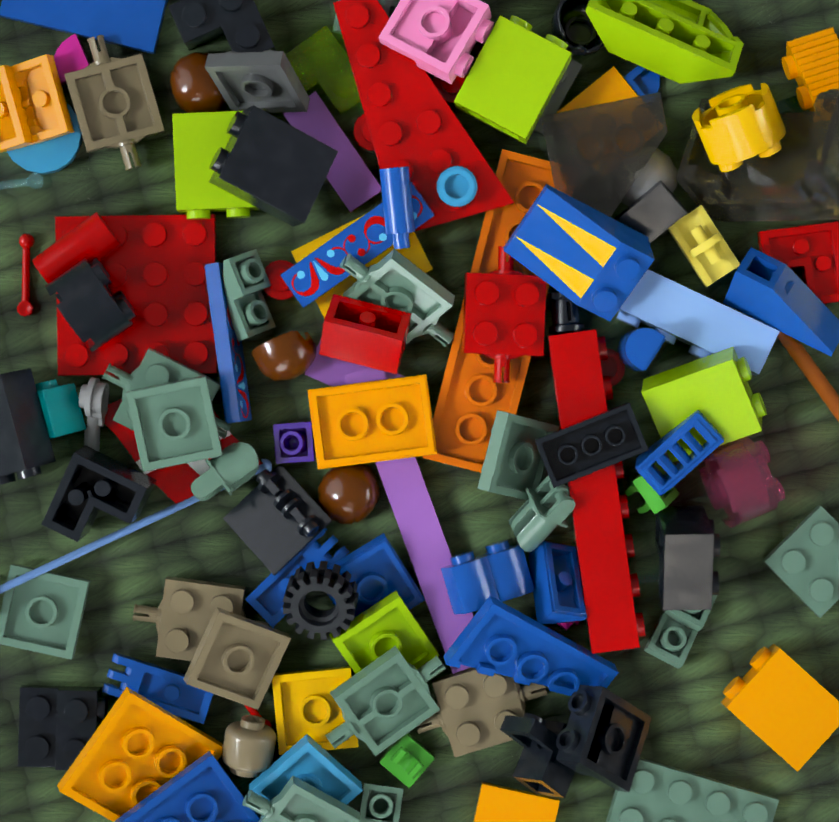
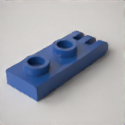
[245,528,350,627]
[102,653,214,724]

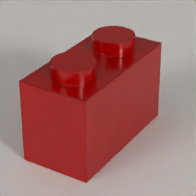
[319,294,412,374]

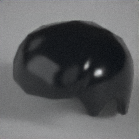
[551,0,604,56]

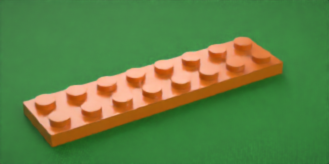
[423,149,579,473]

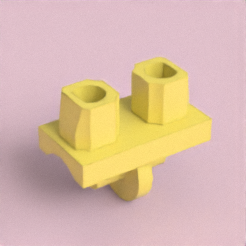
[668,205,740,287]

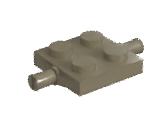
[64,35,165,171]
[133,576,269,661]
[417,667,548,757]

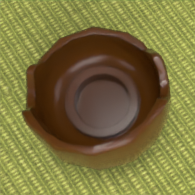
[170,52,227,113]
[252,330,317,381]
[318,464,380,525]

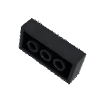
[534,402,648,488]

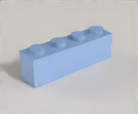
[616,269,780,375]

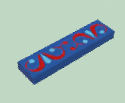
[280,182,435,308]
[204,262,252,424]

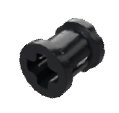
[546,292,585,333]

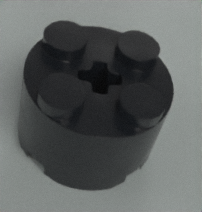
[45,257,136,352]

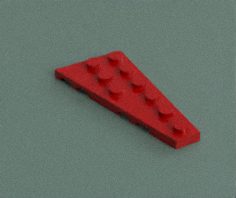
[333,0,514,233]

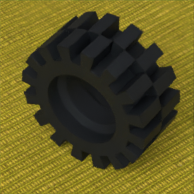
[283,561,359,640]

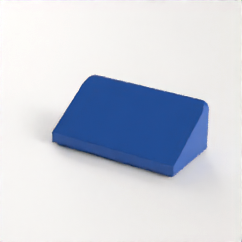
[528,541,587,624]

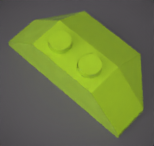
[585,0,744,84]

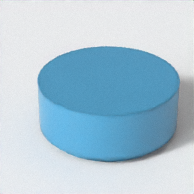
[437,166,478,207]

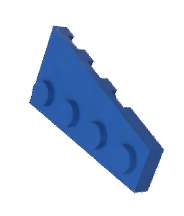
[443,596,619,696]

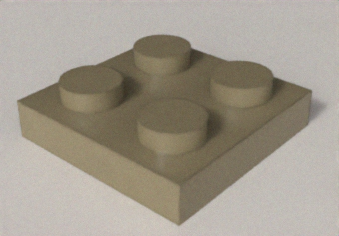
[183,607,291,710]

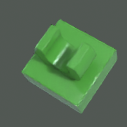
[625,462,679,514]
[379,733,435,788]

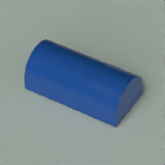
[617,328,666,372]

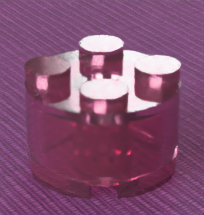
[699,436,785,528]

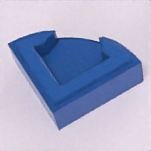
[623,65,661,108]

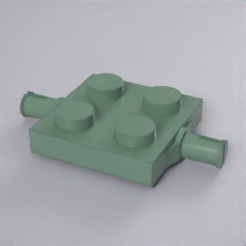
[340,249,455,347]
[102,347,232,439]
[325,646,446,756]
[242,776,361,822]

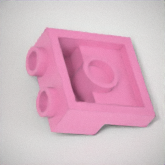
[378,0,494,85]

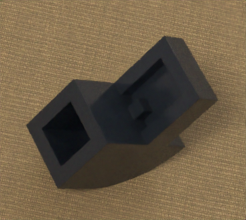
[500,713,575,798]

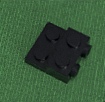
[18,685,108,770]
[556,685,652,792]

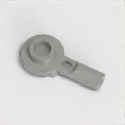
[79,377,110,452]

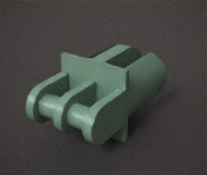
[191,442,259,501]
[508,475,576,552]

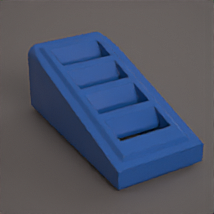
[635,410,724,496]

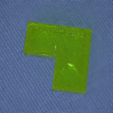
[286,26,361,115]

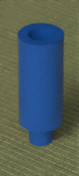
[379,166,415,249]

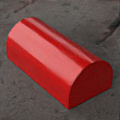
[32,212,122,283]

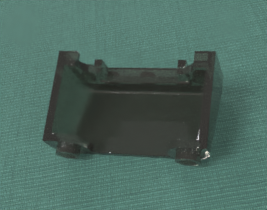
[676,89,839,222]

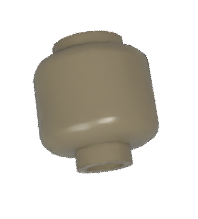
[222,715,277,778]

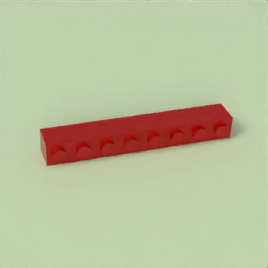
[547,329,646,654]

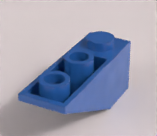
[723,247,839,357]

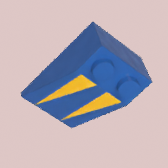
[503,184,655,321]

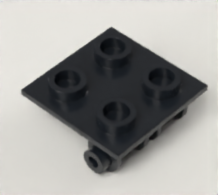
[223,464,333,576]

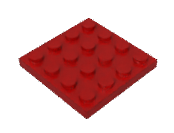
[55,214,218,376]

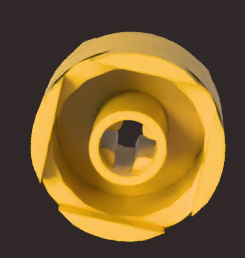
[692,83,786,172]

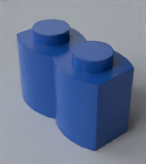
[441,540,535,614]

